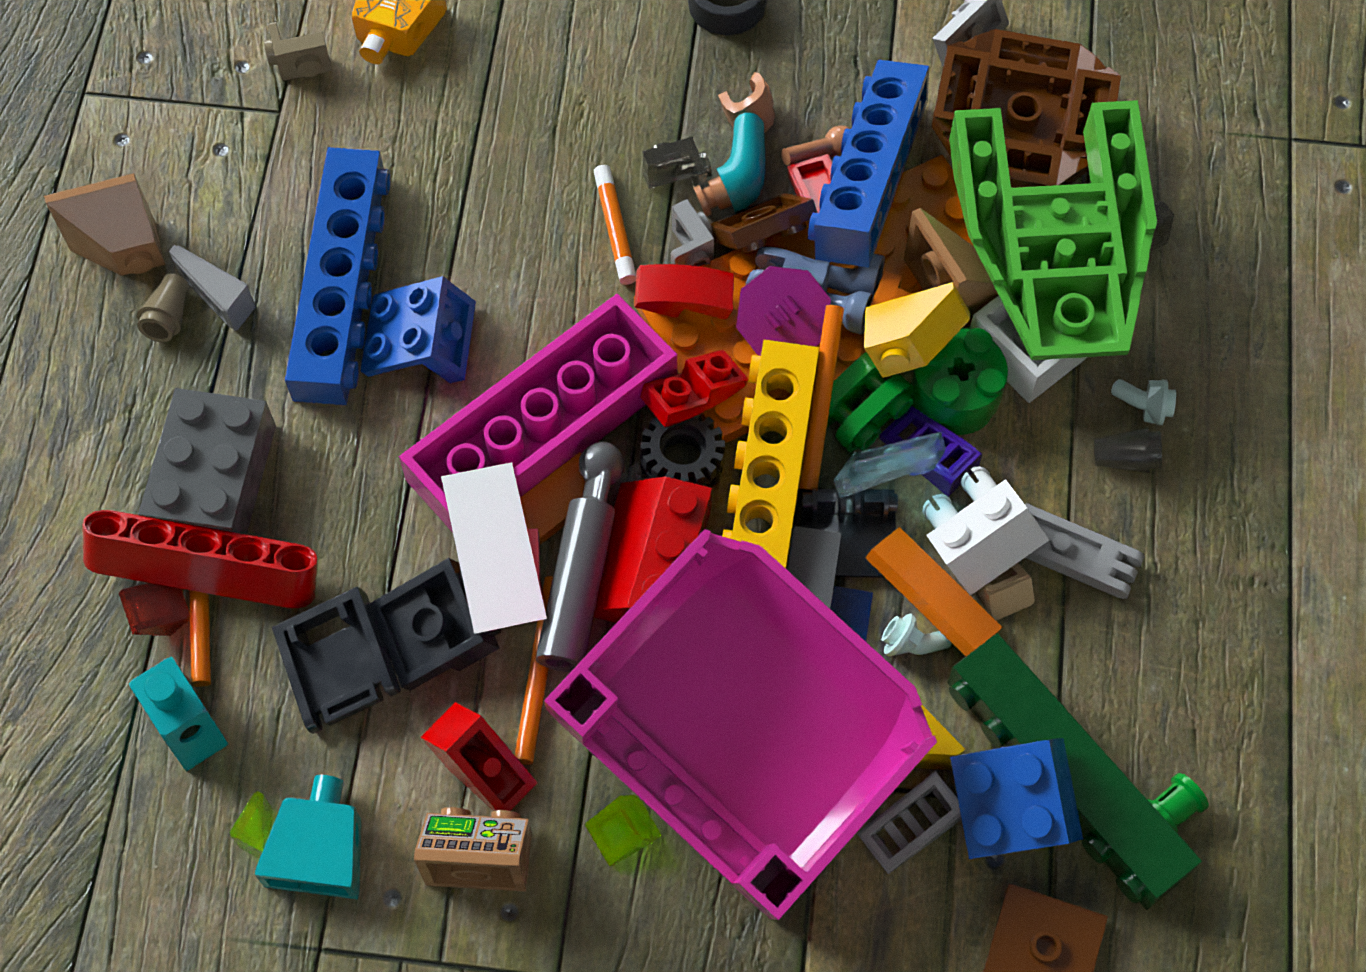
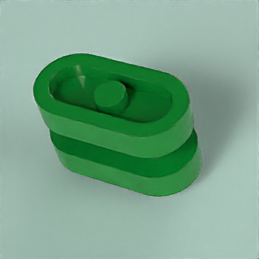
[827,352,914,452]

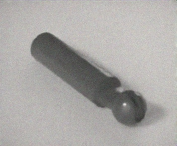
[536,442,624,672]

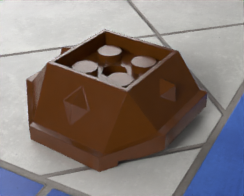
[931,29,1121,188]

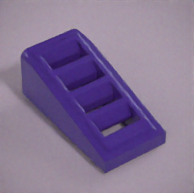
[879,406,982,497]

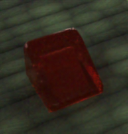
[119,583,190,636]

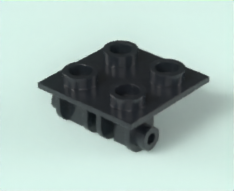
[801,488,898,578]

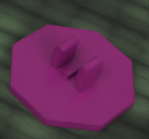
[736,266,831,356]

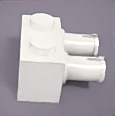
[922,466,1049,596]

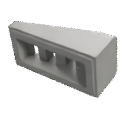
[169,245,256,331]
[857,771,962,874]

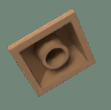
[44,173,165,276]
[904,208,999,319]

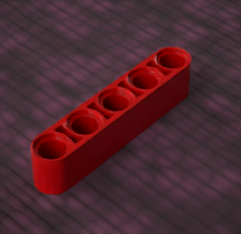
[82,510,317,608]

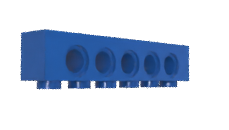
[808,60,929,267]
[285,147,391,405]

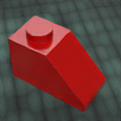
[420,702,537,811]

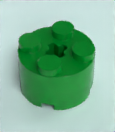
[911,328,1008,435]

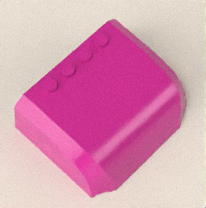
[544,529,937,920]

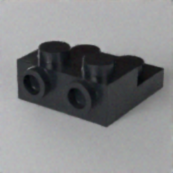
[370,558,501,691]

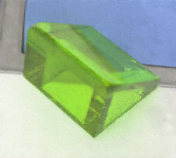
[230,791,273,859]
[584,795,661,866]

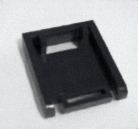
[272,586,401,734]

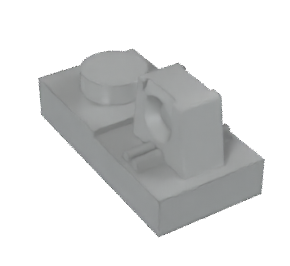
[932,0,1009,67]

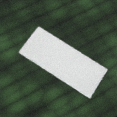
[441,462,547,634]

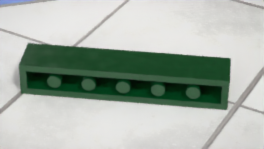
[948,633,1202,910]

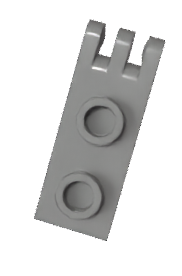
[1025,503,1144,599]

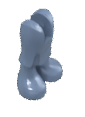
[746,246,885,335]

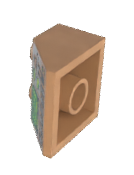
[414,807,532,892]

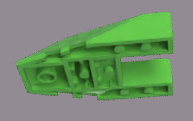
[949,100,1157,360]

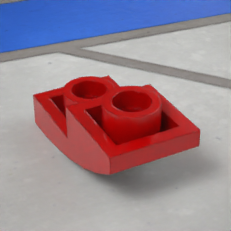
[634,264,734,320]
[640,349,749,427]

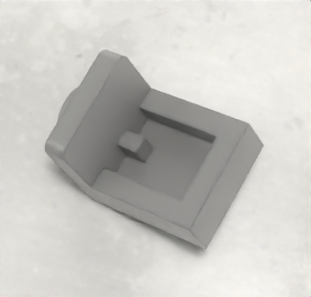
[671,199,714,266]

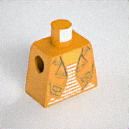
[352,0,447,65]

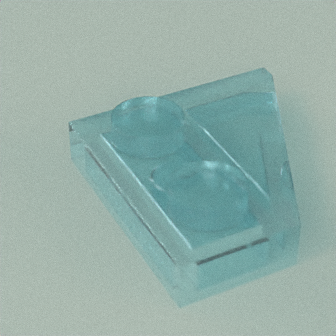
[834,432,946,498]

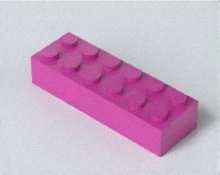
[399,293,678,533]

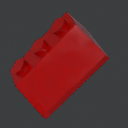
[594,476,712,623]

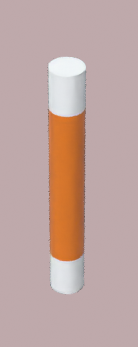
[594,165,636,285]

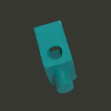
[129,657,229,772]
[255,775,361,899]

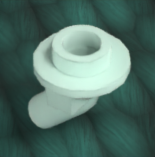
[1111,379,1176,425]
[881,613,952,657]

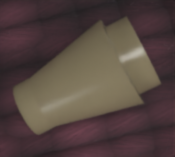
[137,274,189,342]

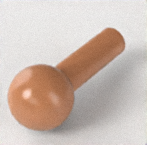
[781,125,851,166]

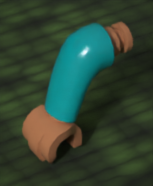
[693,72,775,217]

